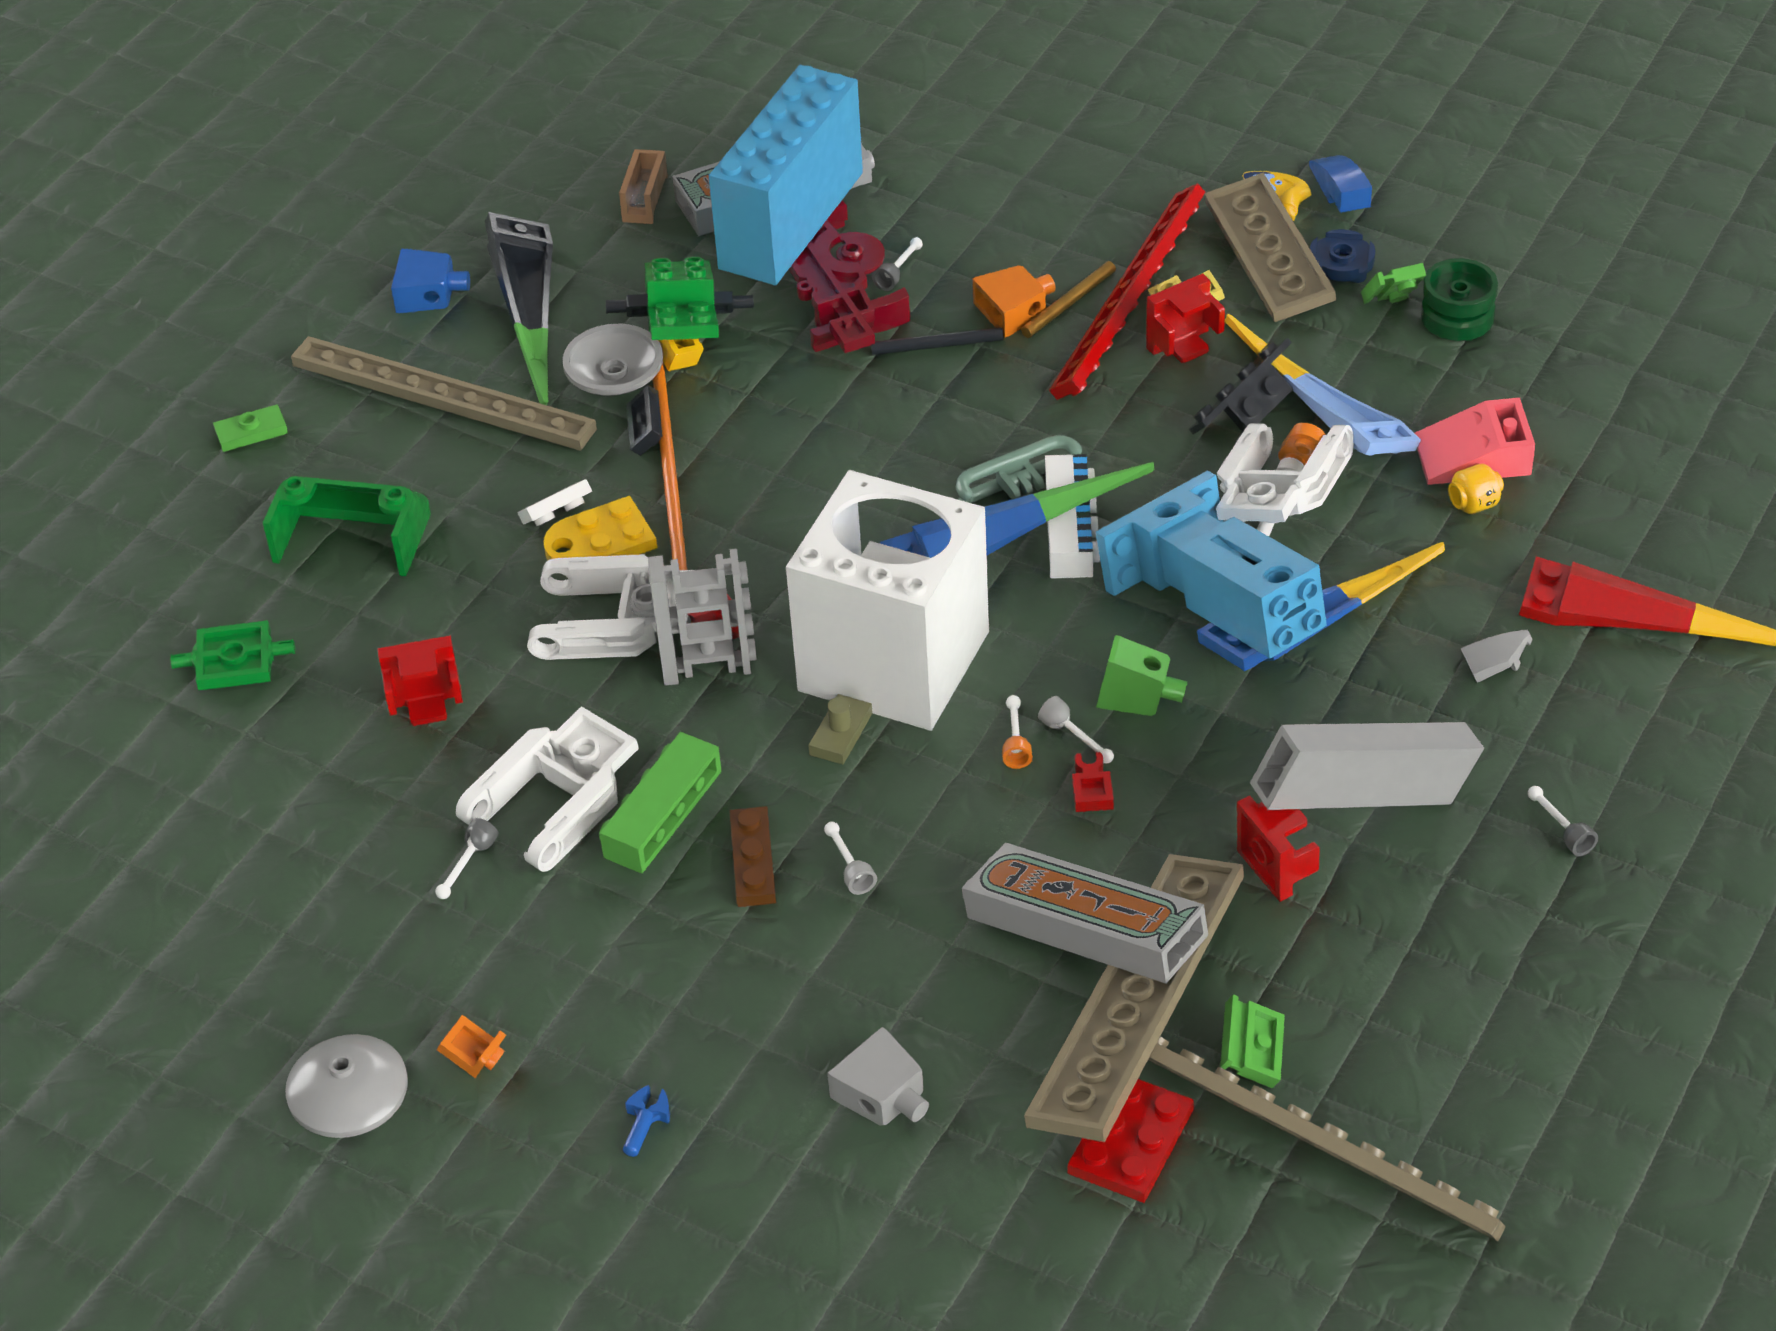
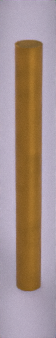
[1021,261,1116,338]

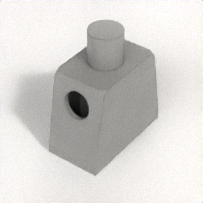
[828,1027,929,1126]

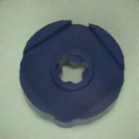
[1310,229,1375,283]

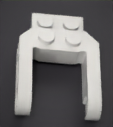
[1216,424,1354,524]
[527,554,693,660]
[456,706,639,872]

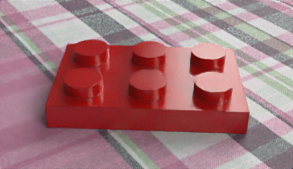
[1068,1079,1194,1203]

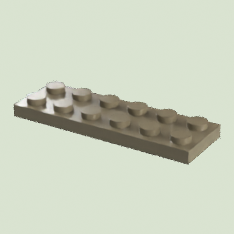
[1204,172,1336,322]

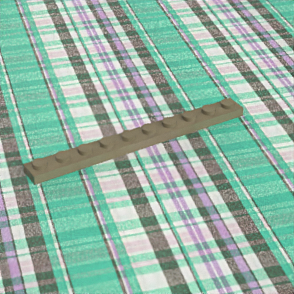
[291,336,597,451]
[1148,1037,1506,1241]

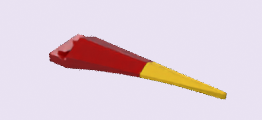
[1519,556,1776,646]

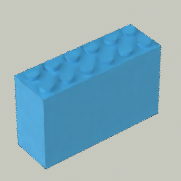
[709,65,863,285]

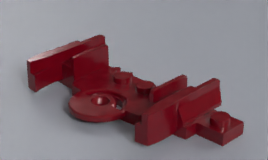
[788,201,910,353]

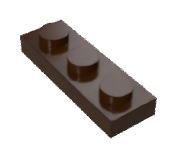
[730,806,776,907]

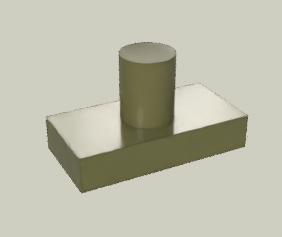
[808,694,872,765]

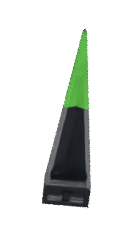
[485,212,553,405]

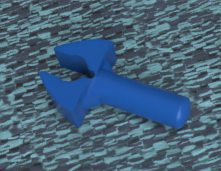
[623,1085,670,1157]

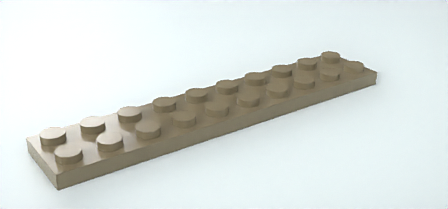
[1024,854,1244,1142]

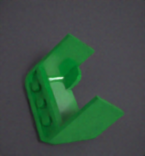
[263,476,431,576]

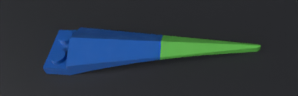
[880,462,1154,558]

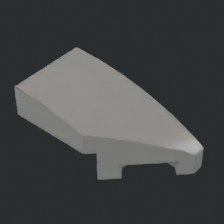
[1461,630,1532,683]

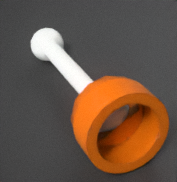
[1002,695,1033,769]

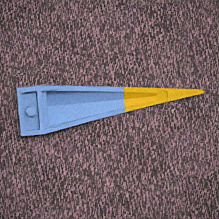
[1225,314,1421,456]

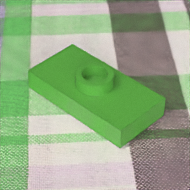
[213,404,288,452]

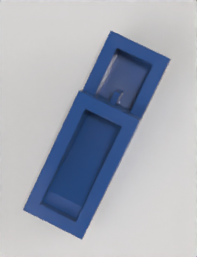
[1309,155,1372,213]

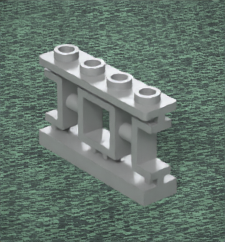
[648,548,757,686]

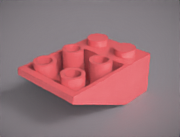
[1415,398,1535,485]

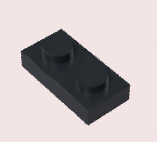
[626,385,662,456]

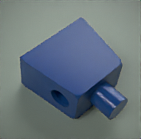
[391,249,470,313]

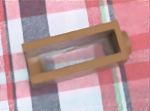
[619,149,668,224]

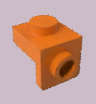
[436,1015,506,1078]

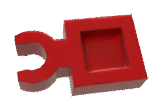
[1072,752,1114,812]

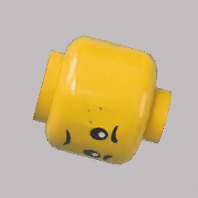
[1448,464,1504,514]

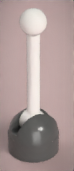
[872,237,923,291]
[1528,786,1598,856]
[435,818,499,899]

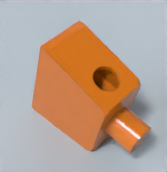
[972,265,1056,338]

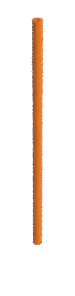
[652,363,693,623]

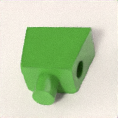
[1096,635,1188,716]

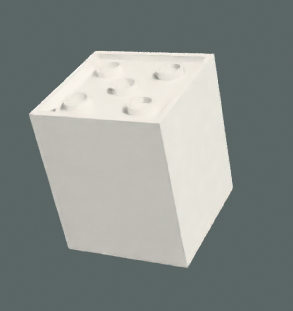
[786,470,989,731]

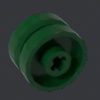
[1421,258,1498,341]

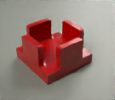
[1146,273,1225,363]
[377,635,463,726]
[1237,795,1320,902]

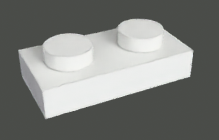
[517,479,592,526]

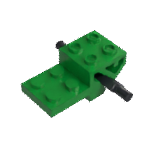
[606,257,754,340]

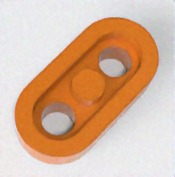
[1278,423,1326,466]

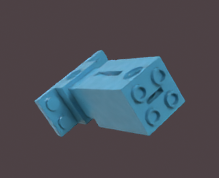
[1095,470,1327,658]

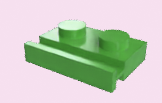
[1361,263,1426,304]
[1220,994,1285,1088]

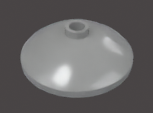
[563,324,663,396]
[285,1034,408,1138]

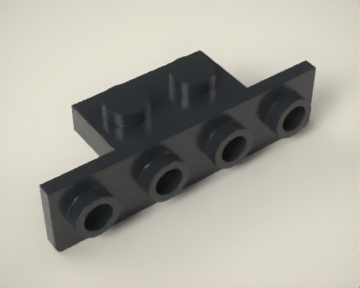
[1189,338,1293,434]

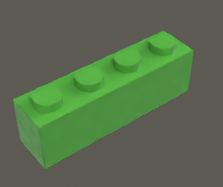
[599,732,722,874]

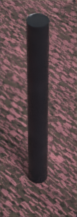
[871,327,1003,355]

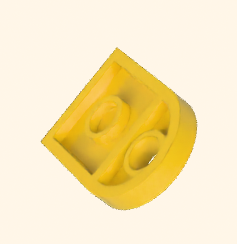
[544,495,658,561]

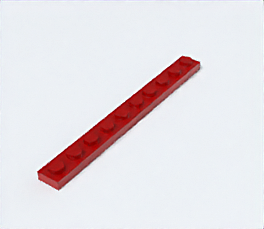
[1049,183,1205,400]

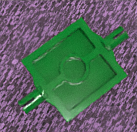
[170,620,296,691]

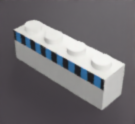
[1045,454,1100,578]

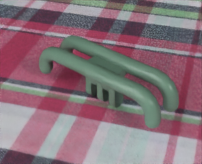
[955,435,1082,503]

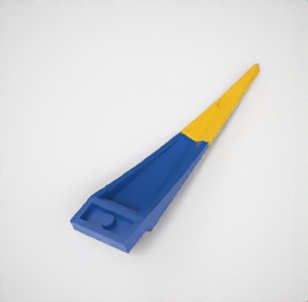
[1197,542,1445,671]

